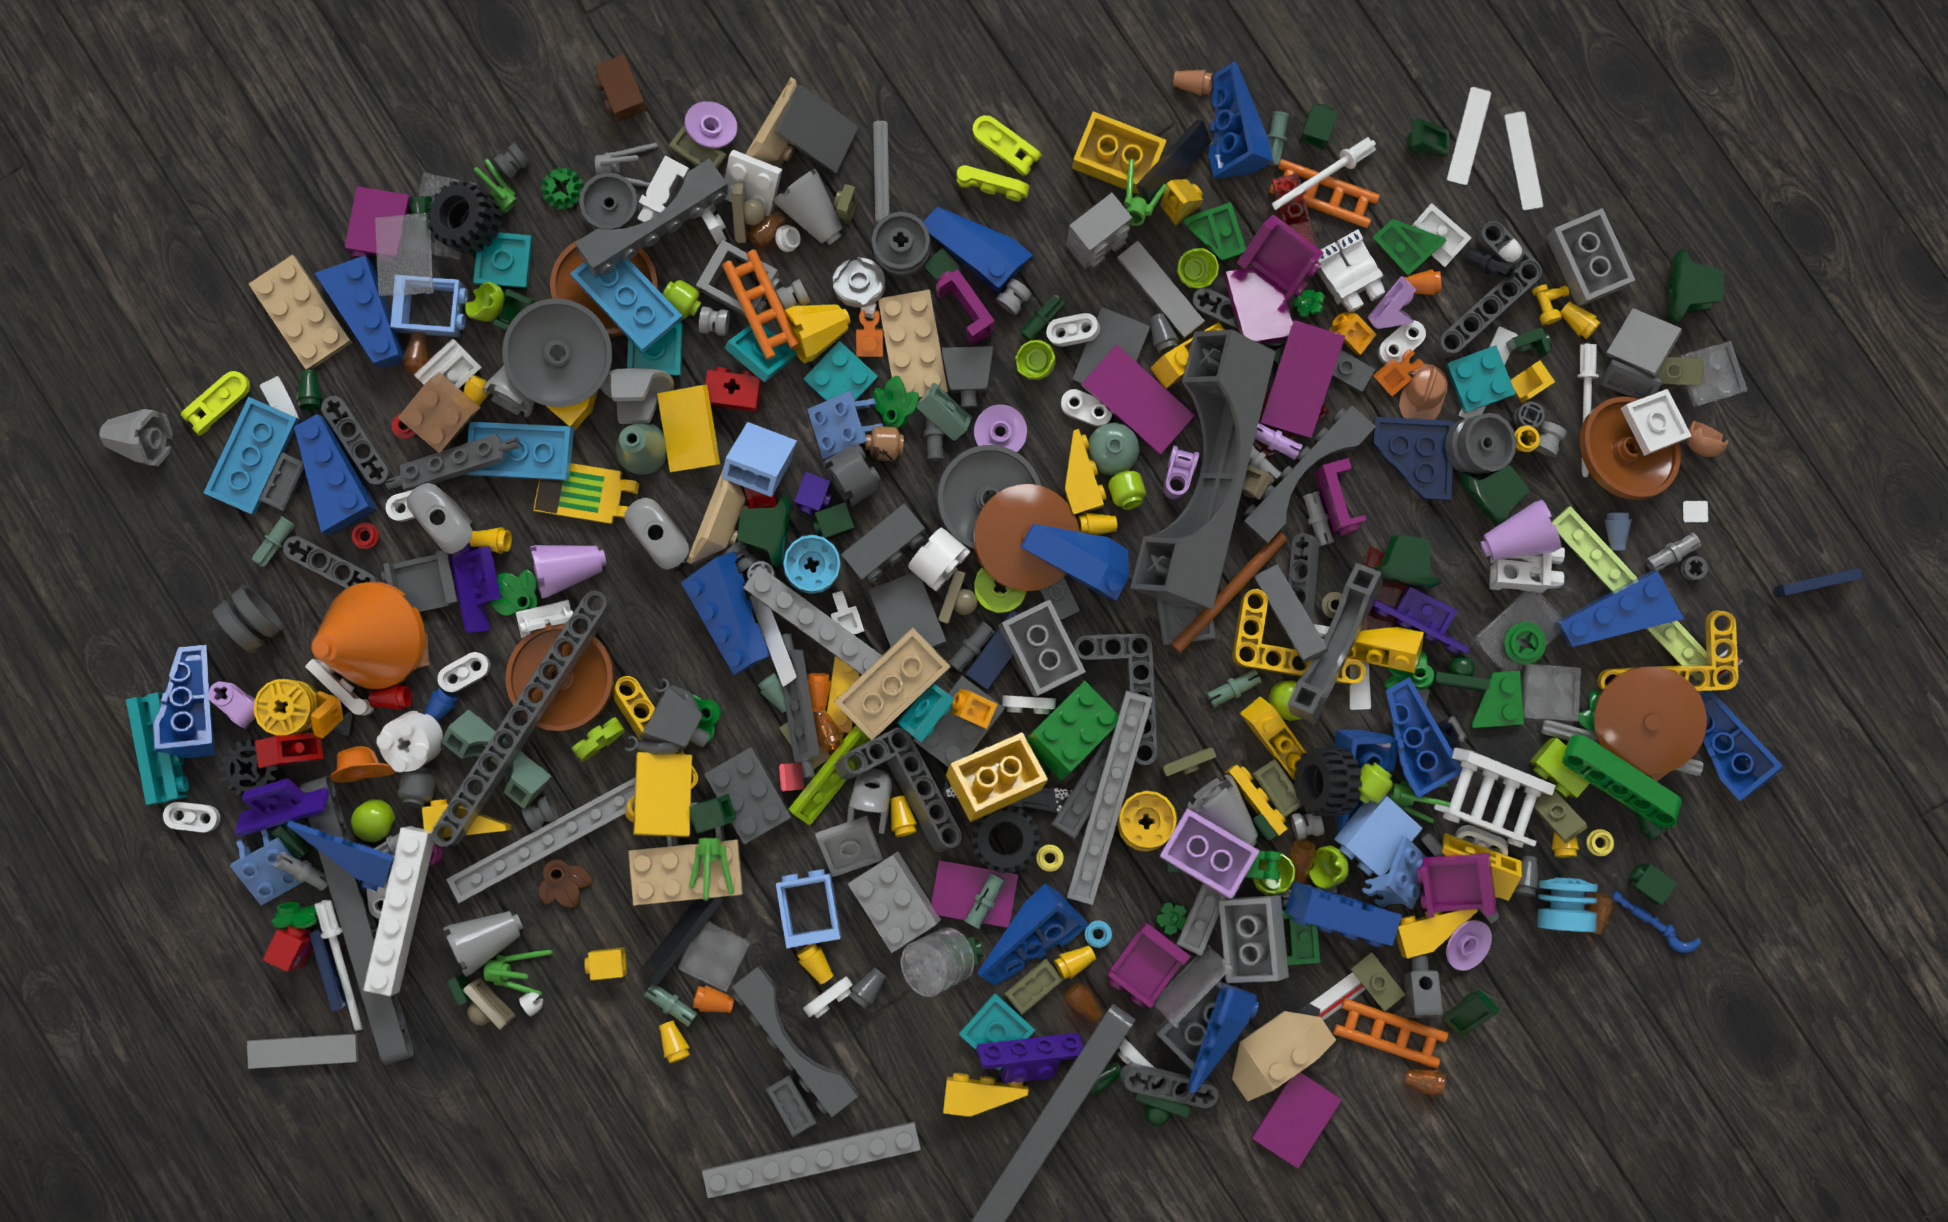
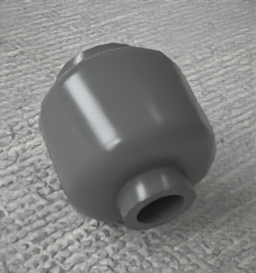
[398,767,436,808]

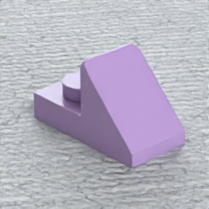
[1367,276,1416,329]

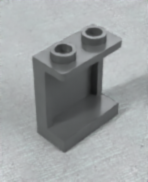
[381,550,459,613]

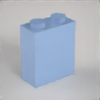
[721,422,797,497]
[1334,796,1422,877]

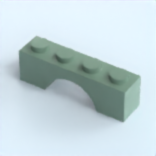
[441,710,551,809]

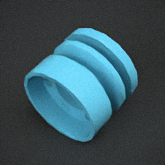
[784,535,840,594]
[1537,878,1598,932]

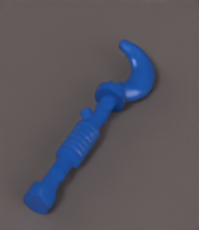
[1610,891,1701,953]

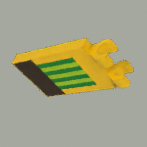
[534,463,640,525]

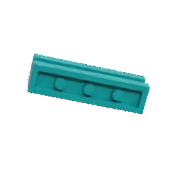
[126,692,189,805]

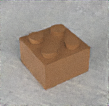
[398,372,481,453]

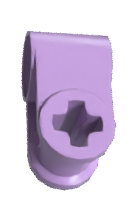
[1163,446,1199,499]
[208,682,256,729]

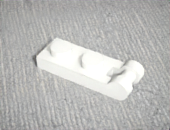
[305,659,374,715]

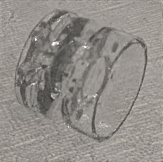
[901,927,974,997]

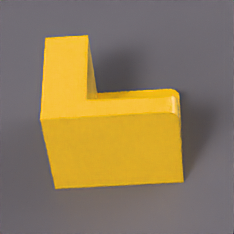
[1510,360,1555,404]

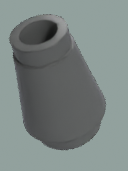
[1149,313,1179,355]
[1514,856,1539,897]
[849,968,887,1010]

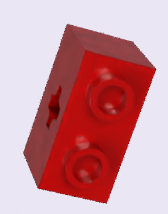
[705,367,763,413]

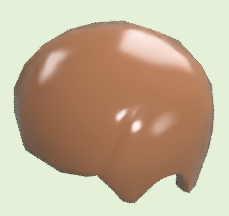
[1686,421,1728,457]

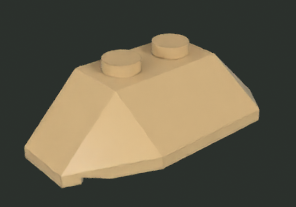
[746,77,797,168]
[686,467,750,566]
[1232,1011,1336,1101]

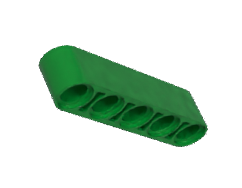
[1562,735,1682,828]

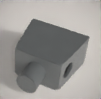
[942,346,993,409]
[1404,956,1443,1018]

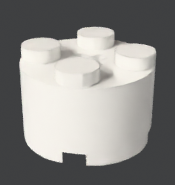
[908,527,971,591]
[377,711,443,772]

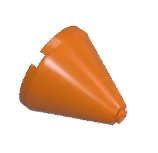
[312,582,425,689]

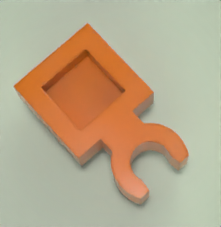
[856,310,883,357]
[1373,349,1424,396]

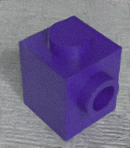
[794,472,833,516]

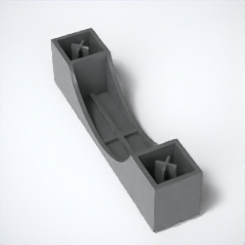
[1131,329,1276,609]

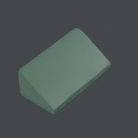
[917,383,972,441]

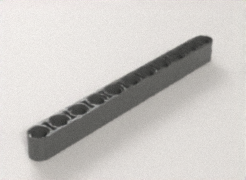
[432,591,612,846]
[300,776,414,1066]
[971,1004,1136,1222]

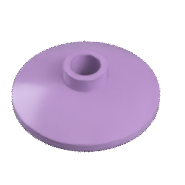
[685,101,737,148]
[974,405,1027,452]
[1446,920,1492,971]

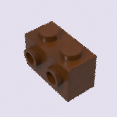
[594,54,648,121]

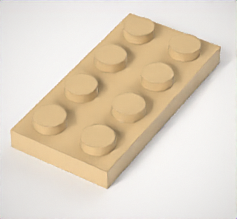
[249,255,353,370]
[878,290,948,399]
[834,627,950,740]
[629,840,743,905]

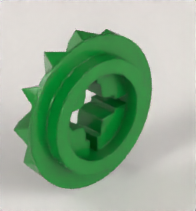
[541,167,583,209]
[1503,621,1546,664]

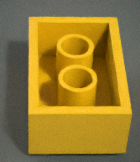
[1072,111,1167,194]
[946,733,1048,822]

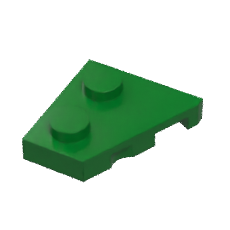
[1183,202,1246,262]
[1373,219,1447,276]
[1470,671,1524,728]

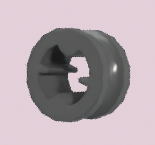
[1680,556,1708,581]

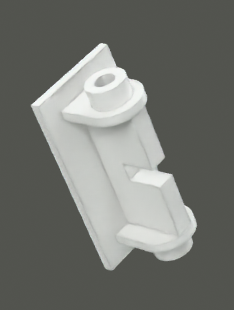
[516,600,573,638]

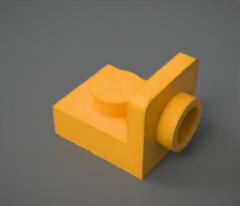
[1329,312,1377,355]
[950,689,998,729]
[310,691,344,739]

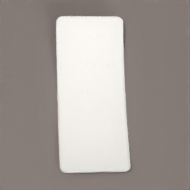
[260,376,299,419]

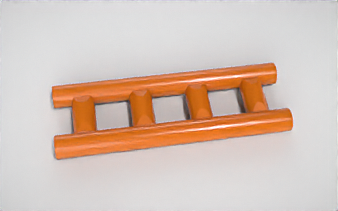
[1269,159,1380,228]
[722,250,800,360]
[1333,998,1448,1069]

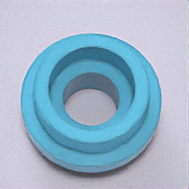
[1085,920,1112,948]

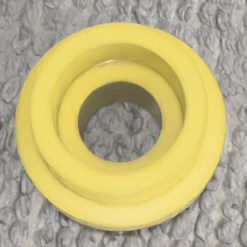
[1586,829,1614,856]
[1036,845,1063,872]

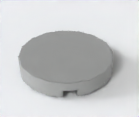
[833,258,885,307]

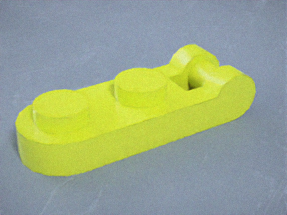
[973,116,1042,177]
[957,165,1030,201]
[181,371,250,436]

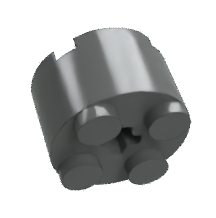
[823,445,881,507]

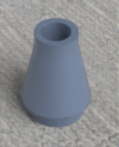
[1604,512,1632,550]

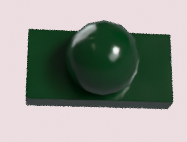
[1406,118,1449,158]
[1432,655,1490,691]
[1442,989,1500,1037]
[1133,1088,1190,1126]

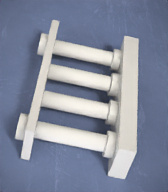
[1434,748,1556,848]

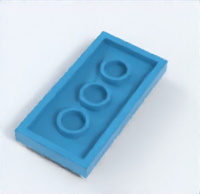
[570,260,683,353]
[204,397,300,515]
[466,422,574,481]

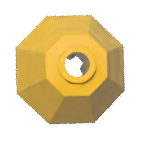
[784,305,850,364]

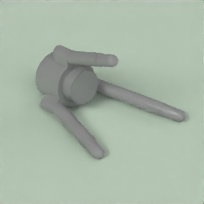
[595,143,658,188]

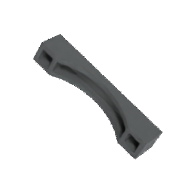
[575,159,728,278]
[1241,405,1376,545]
[1287,563,1383,724]
[732,964,859,1117]

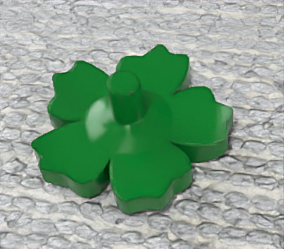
[1293,289,1325,318]
[1156,902,1187,936]

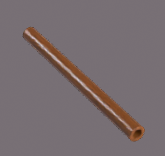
[1170,531,1288,654]

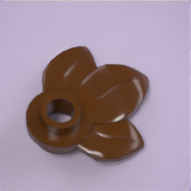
[539,859,593,908]

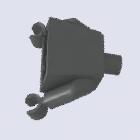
[625,678,710,756]

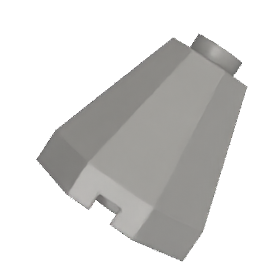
[99,409,173,466]

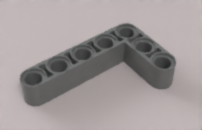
[1435,221,1542,358]
[1074,633,1157,765]
[835,728,962,852]

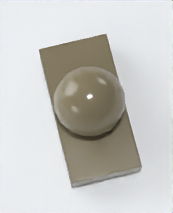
[731,182,766,243]
[1241,465,1273,500]
[938,570,978,625]
[463,977,516,1030]

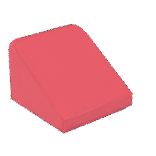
[779,763,804,791]

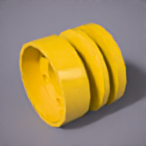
[254,679,319,736]
[1117,791,1177,852]

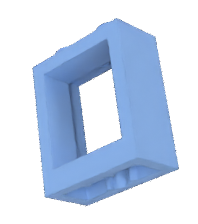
[390,275,468,337]
[776,869,842,948]

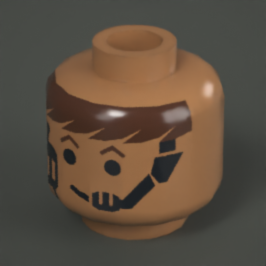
[864,426,904,461]

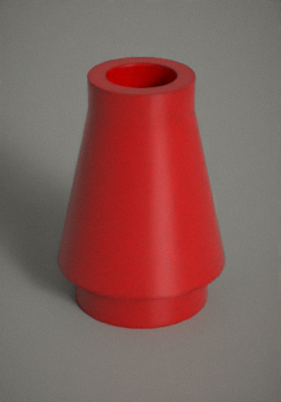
[369,684,412,710]

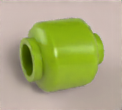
[662,280,702,319]
[1108,470,1146,510]
[1358,762,1393,804]

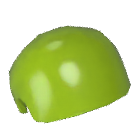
[1177,248,1219,289]
[465,281,504,322]
[1015,340,1055,380]
[1268,680,1301,721]
[351,799,395,843]
[1309,845,1348,890]
[1253,854,1295,896]

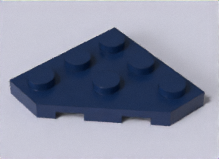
[1372,417,1454,501]

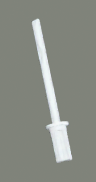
[1271,137,1376,210]
[1577,344,1599,478]
[315,900,363,1031]

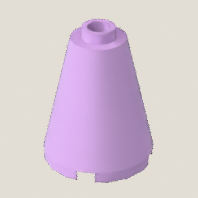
[1480,500,1561,560]
[530,545,607,598]

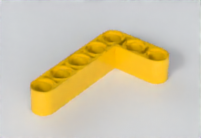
[1232,589,1366,685]
[1597,610,1738,691]
[612,676,698,823]

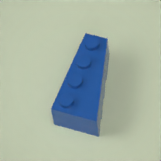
[315,256,407,369]

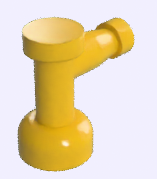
[1532,284,1569,326]

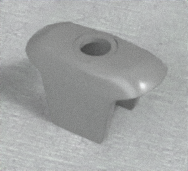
[600,368,674,424]
[407,483,473,554]
[625,497,689,569]
[847,768,892,834]

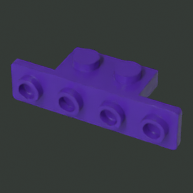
[449,542,501,633]
[1373,585,1470,654]
[235,779,330,836]
[976,1033,1084,1083]

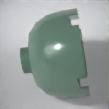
[1087,423,1140,477]

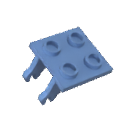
[807,391,883,459]
[230,828,305,905]
[1362,836,1426,909]

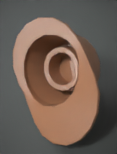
[1399,364,1448,420]

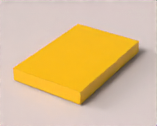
[657,385,720,472]
[633,752,692,837]

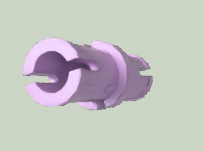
[1255,423,1303,460]

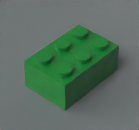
[1026,681,1119,780]

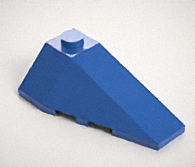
[1209,62,1273,179]
[923,207,1033,295]
[1020,523,1129,600]
[153,645,216,758]
[1385,677,1462,798]
[1700,690,1784,801]
[1334,729,1398,834]
[287,821,394,891]
[978,883,1089,985]
[1187,983,1259,1093]

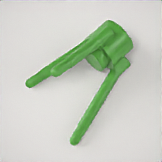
[474,159,518,214]
[1124,159,1167,226]
[1390,780,1451,823]
[689,838,734,901]
[484,950,552,996]

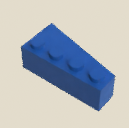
[294,414,377,536]
[681,551,770,675]
[1555,571,1684,647]
[1285,881,1402,948]

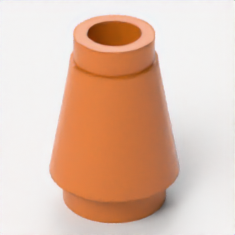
[1404,269,1442,295]
[808,673,832,713]
[693,985,734,1013]

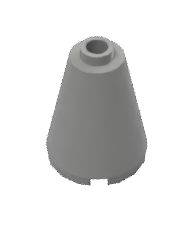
[773,168,843,245]
[482,365,535,417]
[1188,774,1258,847]
[443,911,523,977]

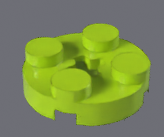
[974,568,1027,614]
[571,717,624,762]

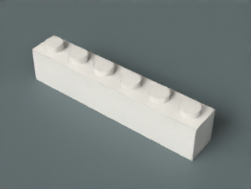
[364,826,434,996]

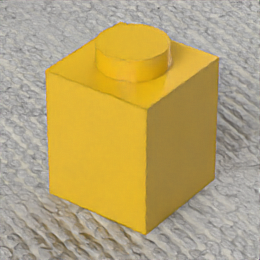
[585,947,627,980]

